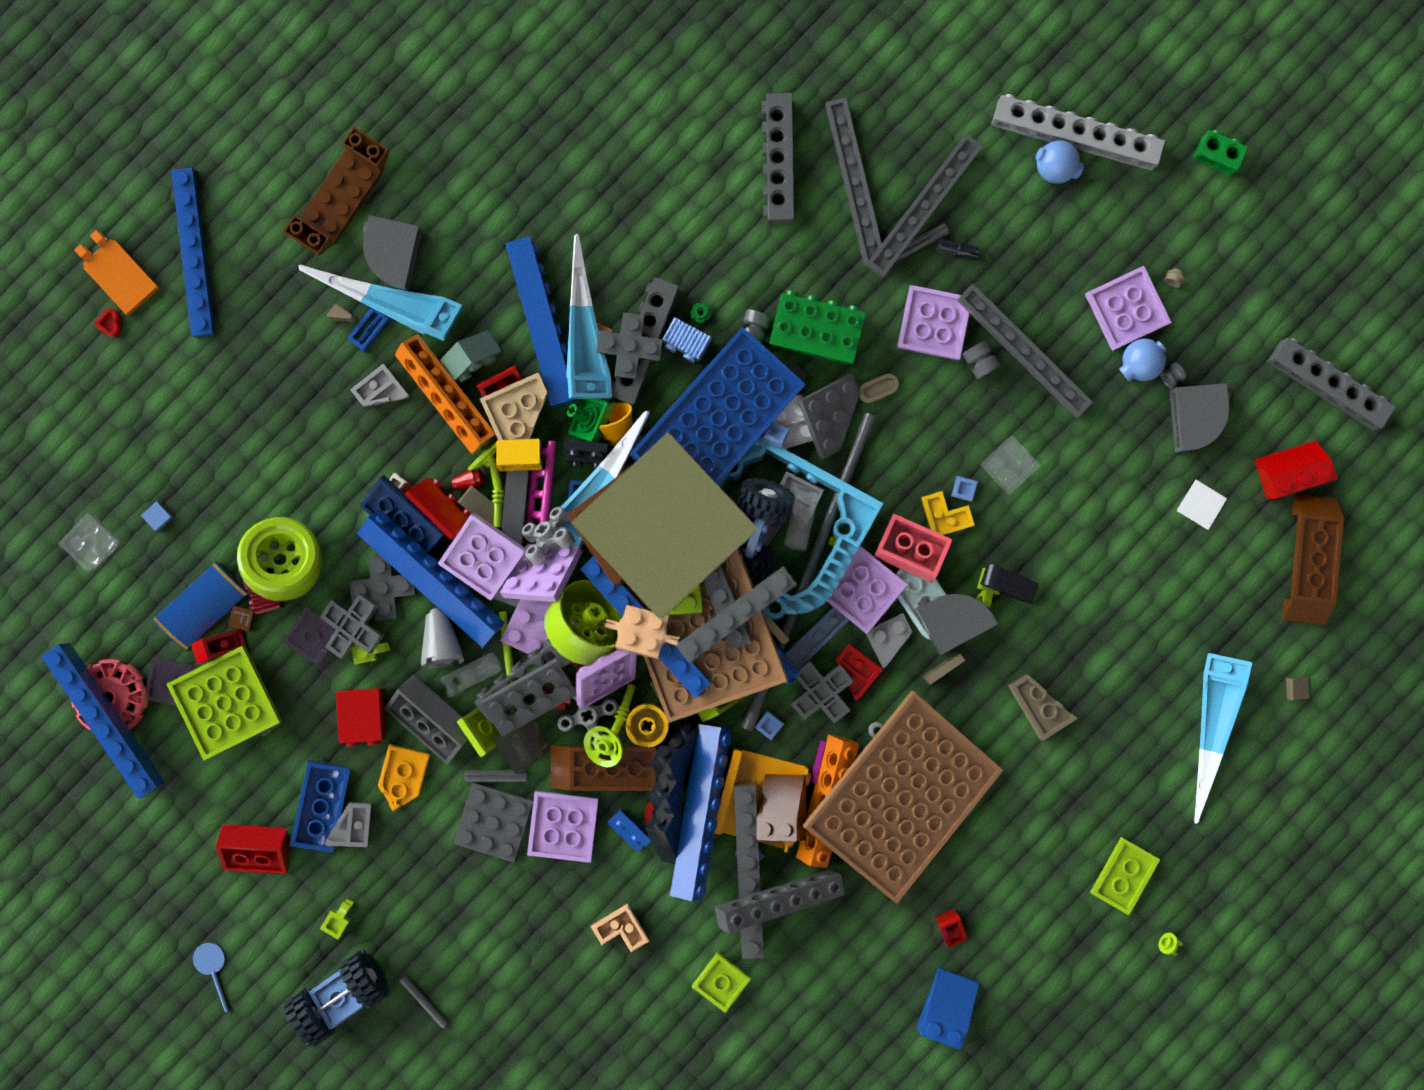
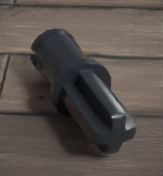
[937,239,980,261]

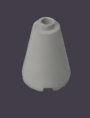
[421,608,464,669]

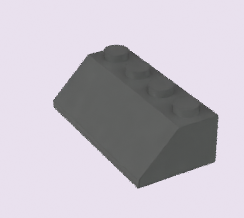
[384,674,469,765]

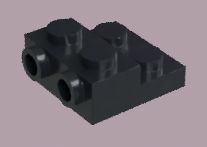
[564,441,611,468]

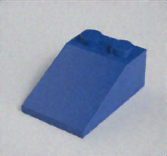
[917,967,979,1050]

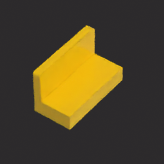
[496,439,542,471]

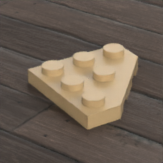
[480,373,548,440]

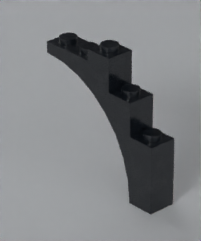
[646,720,700,865]

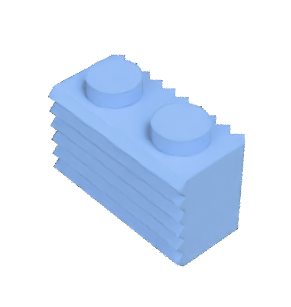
[663,317,712,363]

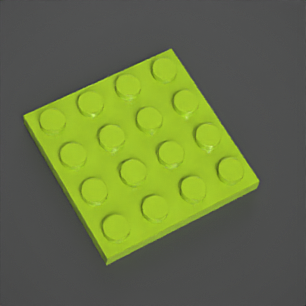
[167,645,282,760]

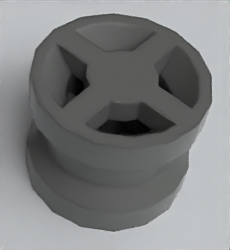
[1160,362,1187,389]

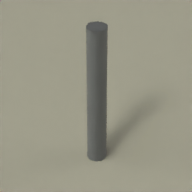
[400,975,449,1029]

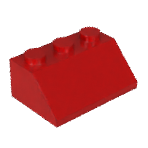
[1254,441,1338,500]
[405,477,472,540]
[216,824,290,874]

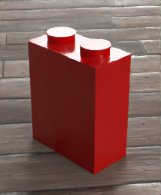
[336,688,386,746]

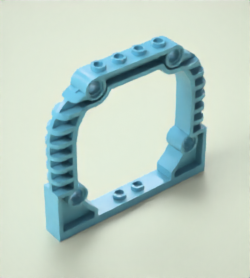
[718,436,883,620]

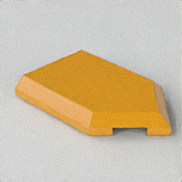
[378,744,430,811]

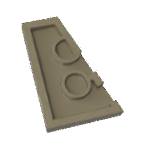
[1008,675,1078,741]

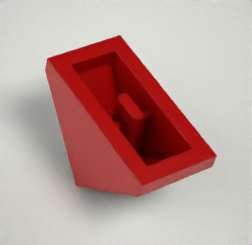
[935,909,967,948]

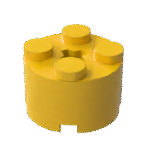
[626,703,669,747]

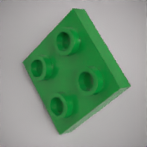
[567,399,614,443]

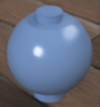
[1036,140,1084,184]
[1119,339,1167,382]

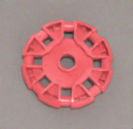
[71,659,149,731]

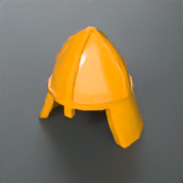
[599,402,633,447]

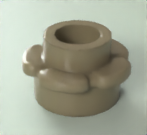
[1164,269,1186,288]

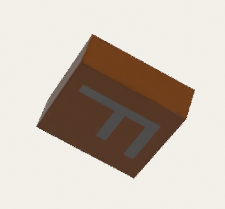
[228,606,255,631]

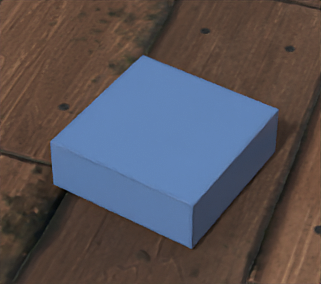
[762,422,790,449]
[951,476,978,502]
[141,501,173,531]
[755,710,784,740]

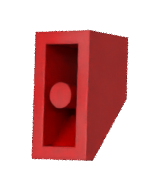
[191,629,247,664]

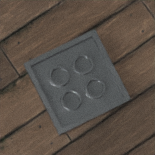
[453,782,534,863]

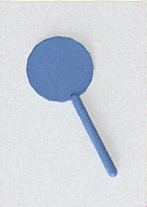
[193,942,229,1012]

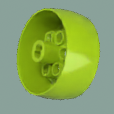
[237,517,322,601]
[544,580,622,665]

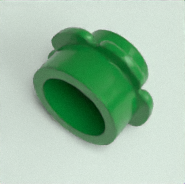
[691,303,711,323]

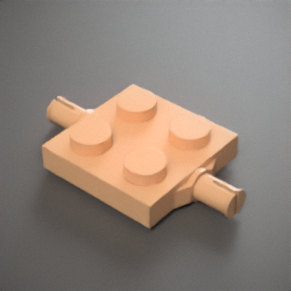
[605,605,679,659]

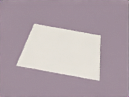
[1177,480,1227,530]

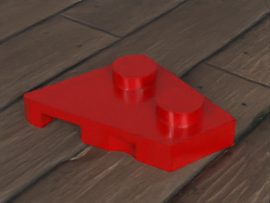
[836,643,882,701]

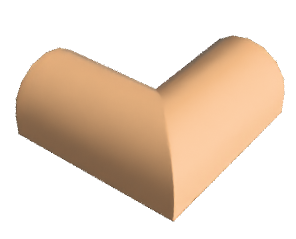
[591,903,649,952]

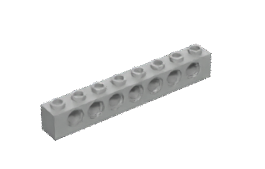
[991,94,1165,171]

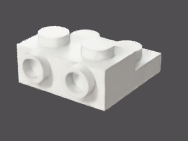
[773,395,813,449]

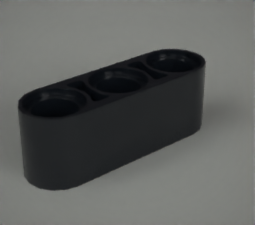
[980,564,1039,604]

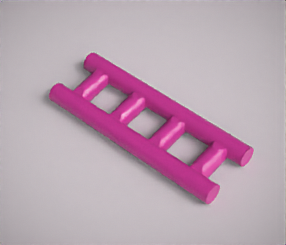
[525,441,556,525]

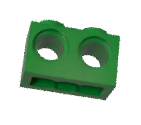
[1192,130,1248,176]

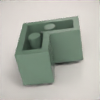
[440,330,501,383]

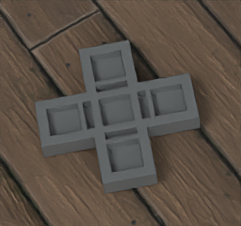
[596,313,663,380]
[350,556,417,621]
[320,594,384,659]
[791,660,854,723]

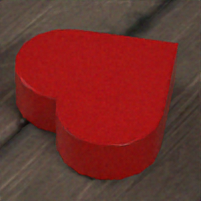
[93,309,122,337]

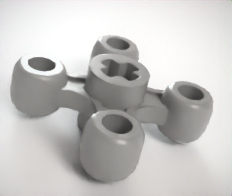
[522,507,574,565]
[557,686,618,745]

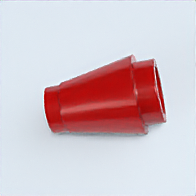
[452,468,485,491]

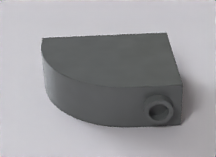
[363,215,423,291]
[1169,383,1231,453]
[914,594,998,655]

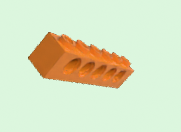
[395,334,496,454]
[796,734,860,868]

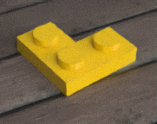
[921,491,975,535]

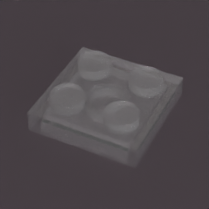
[980,435,1041,495]
[58,513,121,573]

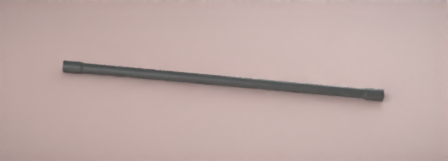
[741,413,877,732]

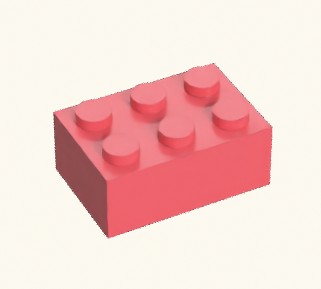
[874,513,953,583]

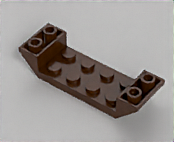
[283,126,390,256]
[1282,494,1344,624]
[551,744,667,791]

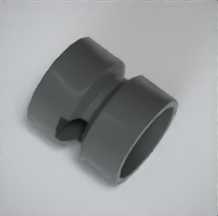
[740,309,772,345]
[962,340,1001,379]

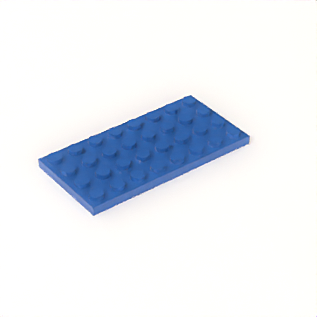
[629,327,806,485]

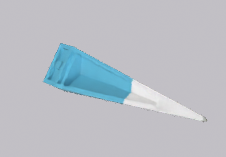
[566,234,612,399]
[299,265,462,341]
[549,411,649,548]
[1194,653,1253,824]

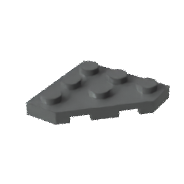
[798,374,860,459]

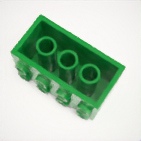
[769,290,866,365]

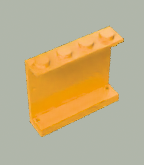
[714,748,811,852]

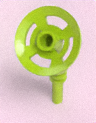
[467,440,505,527]
[584,684,636,767]

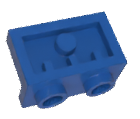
[608,807,651,851]

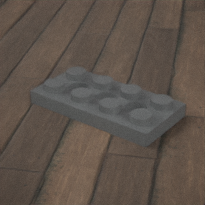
[480,658,576,737]

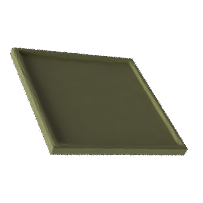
[571,433,759,620]

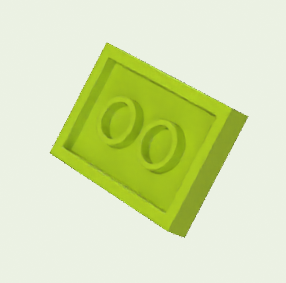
[1090,837,1160,915]

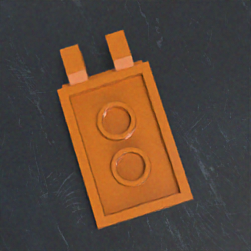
[74,230,160,316]

